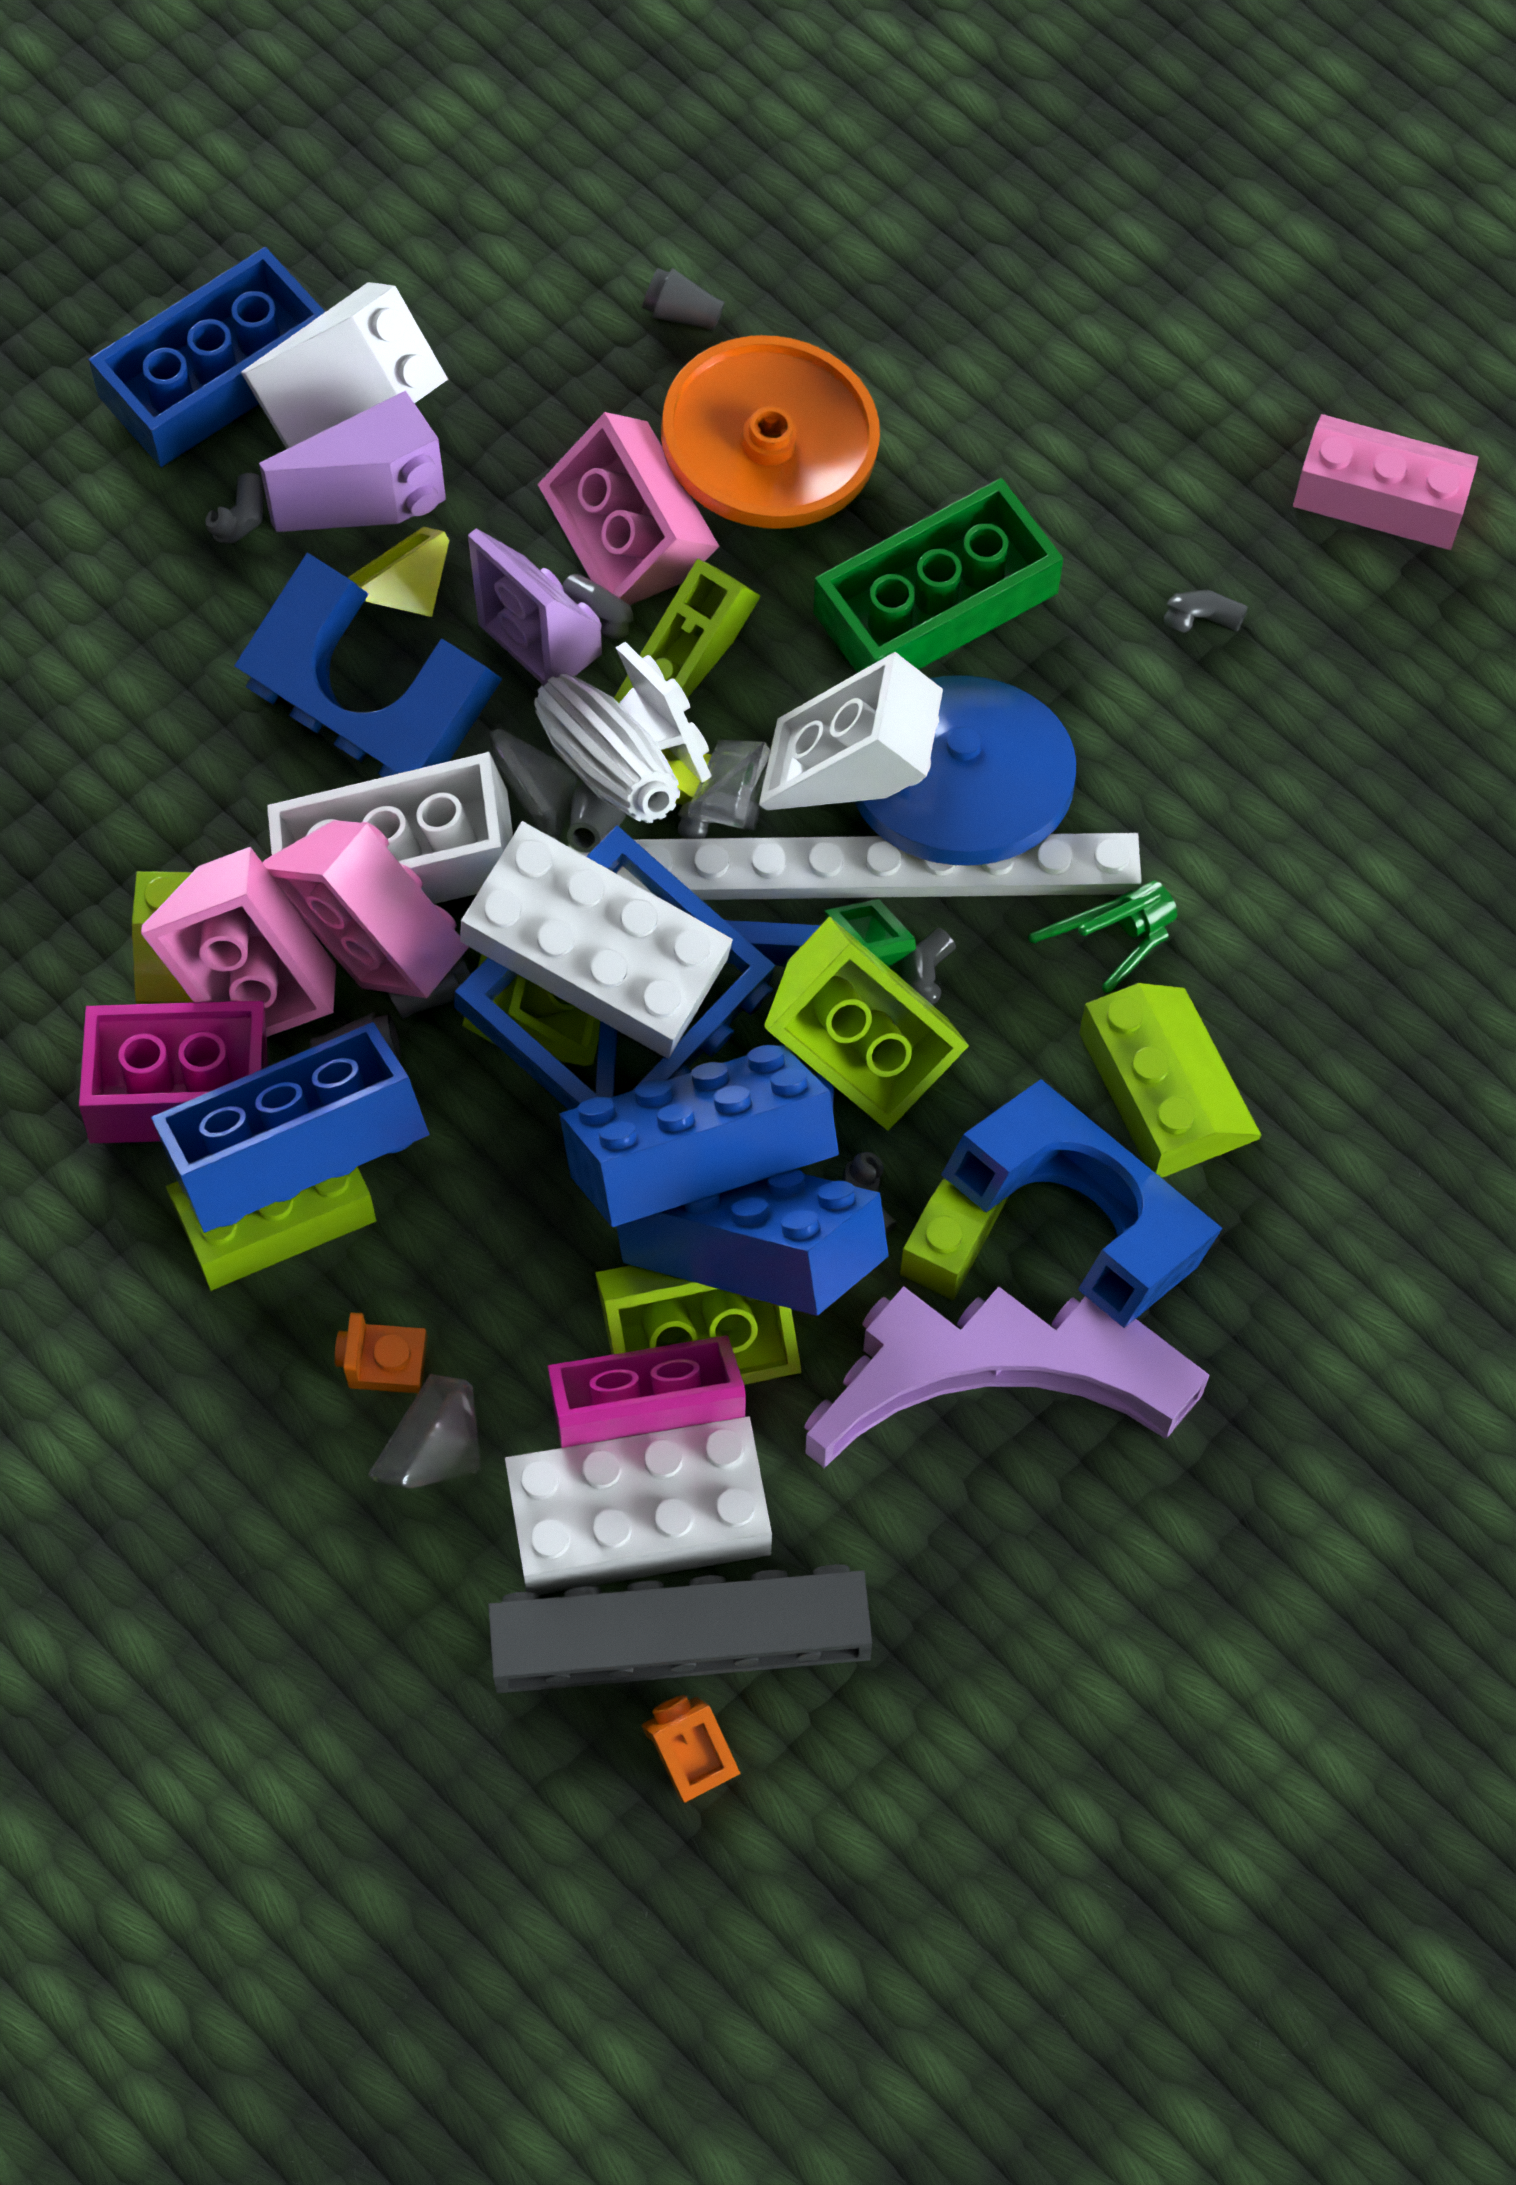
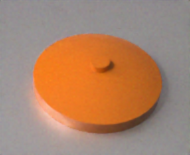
[661,335,880,529]

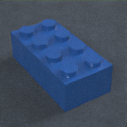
[88,247,325,467]
[151,1022,429,1233]
[559,1044,839,1227]
[617,1169,889,1316]

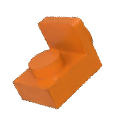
[335,1312,428,1393]
[642,1695,741,1803]

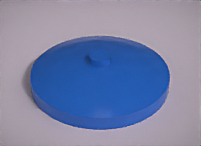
[855,675,1076,866]

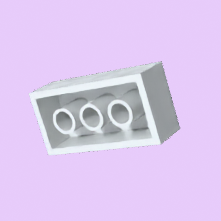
[267,752,513,932]
[460,821,733,1059]
[505,1416,772,1595]

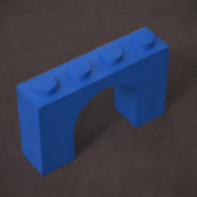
[234,552,502,777]
[941,1079,1222,1328]

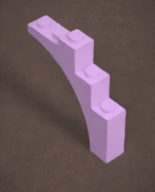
[804,1286,1210,1468]

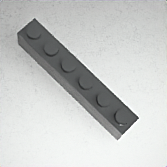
[488,1565,872,1693]

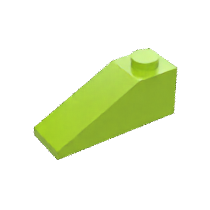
[614,558,761,703]
[900,1178,1009,1301]

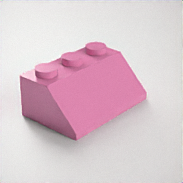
[538,412,720,605]
[1293,414,1478,550]
[263,820,469,998]
[141,847,336,1037]

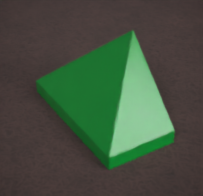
[825,899,916,967]

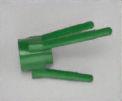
[1028,880,1177,993]

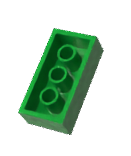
[813,478,1064,673]

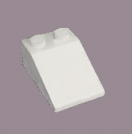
[241,282,448,449]
[759,652,943,811]

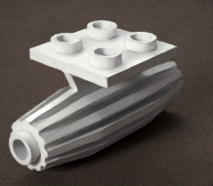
[534,642,712,823]

